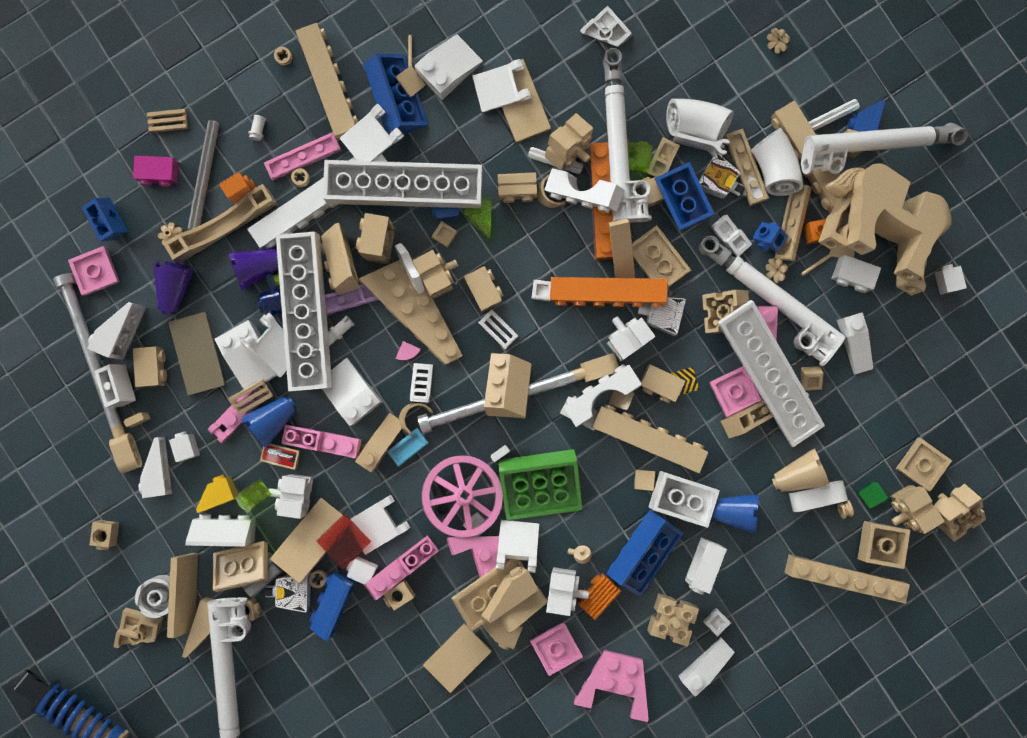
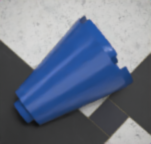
[241,397,296,448]
[711,494,759,533]

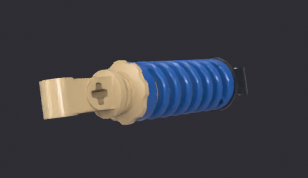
[12,669,129,738]

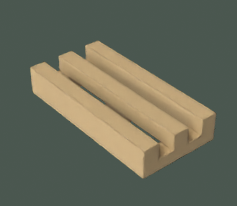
[147,109,188,133]
[228,379,273,415]

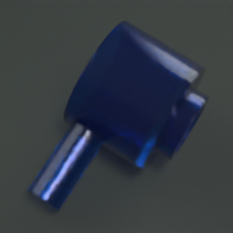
[258,273,282,316]

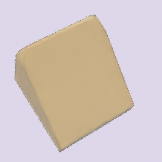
[801,366,823,391]
[609,390,634,411]

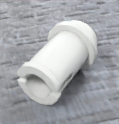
[248,115,266,141]

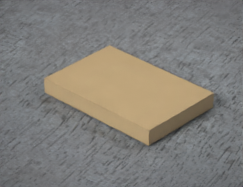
[632,225,691,287]
[213,541,268,592]
[423,622,492,693]

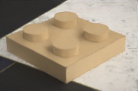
[896,438,952,492]

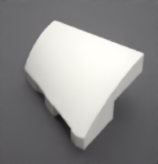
[580,6,633,47]

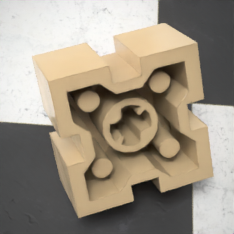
[545,113,593,171]
[412,250,458,299]
[702,290,749,333]
[933,484,986,542]
[889,485,945,534]
[647,593,699,647]

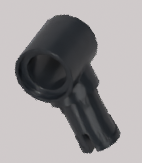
[431,481,453,518]

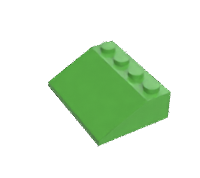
[498,449,582,520]

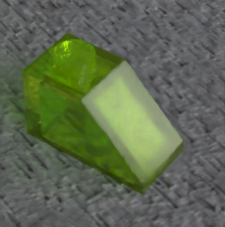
[465,198,492,240]
[235,479,272,513]

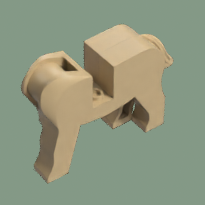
[818,163,952,296]

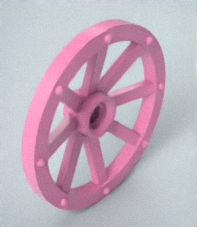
[422,456,503,537]

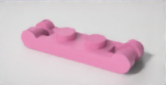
[208,387,267,444]

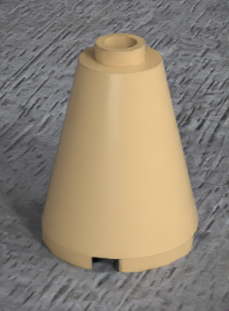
[772,449,830,492]

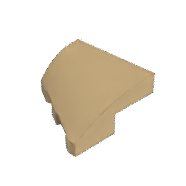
[114,608,163,648]

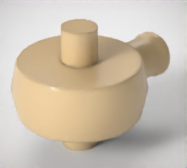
[568,545,592,564]

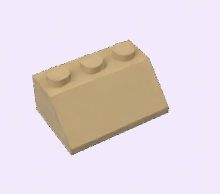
[321,223,360,295]
[484,353,532,418]

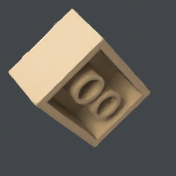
[356,213,396,265]

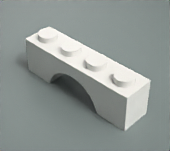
[545,168,625,213]
[563,364,642,427]

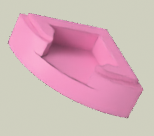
[395,341,421,360]

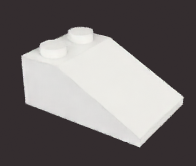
[414,34,483,100]
[87,302,146,360]
[215,320,277,389]
[322,358,383,426]
[648,471,720,528]

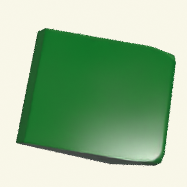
[858,482,888,509]

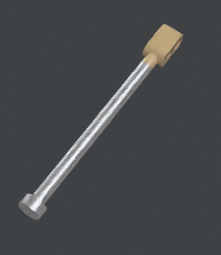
[53,273,142,474]
[417,353,619,435]

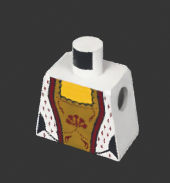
[699,153,745,199]

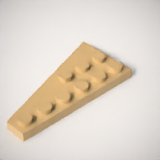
[358,257,463,365]

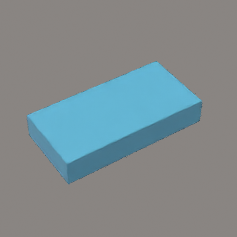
[387,428,429,467]

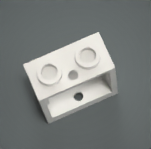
[685,537,727,595]

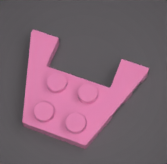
[446,536,506,577]
[574,650,648,722]

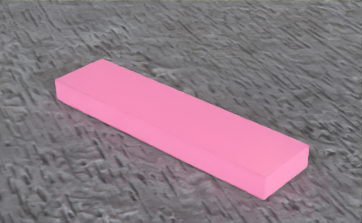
[264,132,342,181]

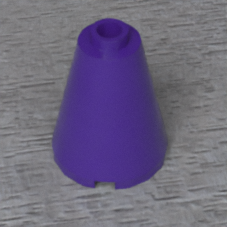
[228,249,278,290]
[154,261,194,315]

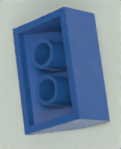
[654,162,714,231]
[309,571,356,642]

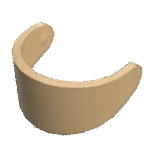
[537,174,566,208]
[399,403,434,436]

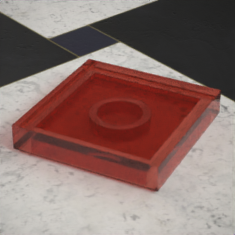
[316,513,371,569]

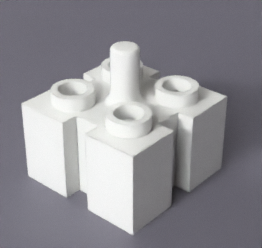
[606,316,655,361]
[268,474,313,519]
[546,567,589,616]

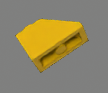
[196,475,239,513]

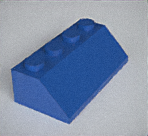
[363,53,428,135]
[606,510,684,597]

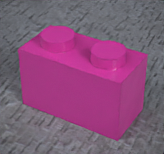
[133,156,179,187]

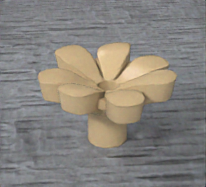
[767,28,790,53]
[158,223,183,246]
[766,258,788,283]

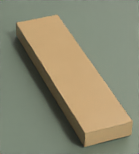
[724,129,769,206]
[775,185,811,261]
[609,218,635,278]

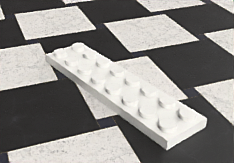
[717,300,825,447]

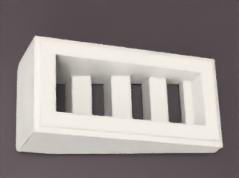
[410,363,433,403]

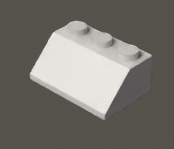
[186,514,256,547]

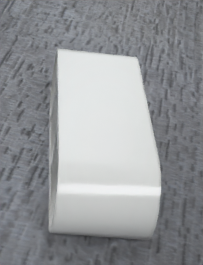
[789,480,848,512]

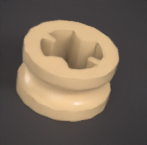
[274,47,293,66]
[291,168,310,187]
[837,500,854,519]
[309,569,328,588]

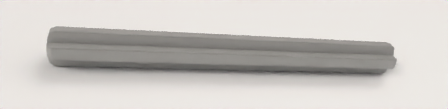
[188,120,219,230]

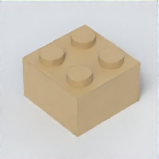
[858,521,910,569]

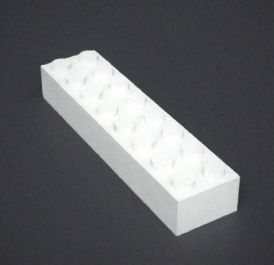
[323,160,483,209]
[276,232,332,391]

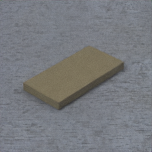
[168,312,226,396]

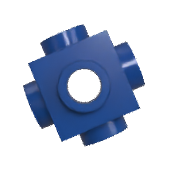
[753,222,788,253]

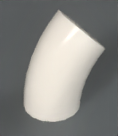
[666,99,734,141]
[751,128,804,196]

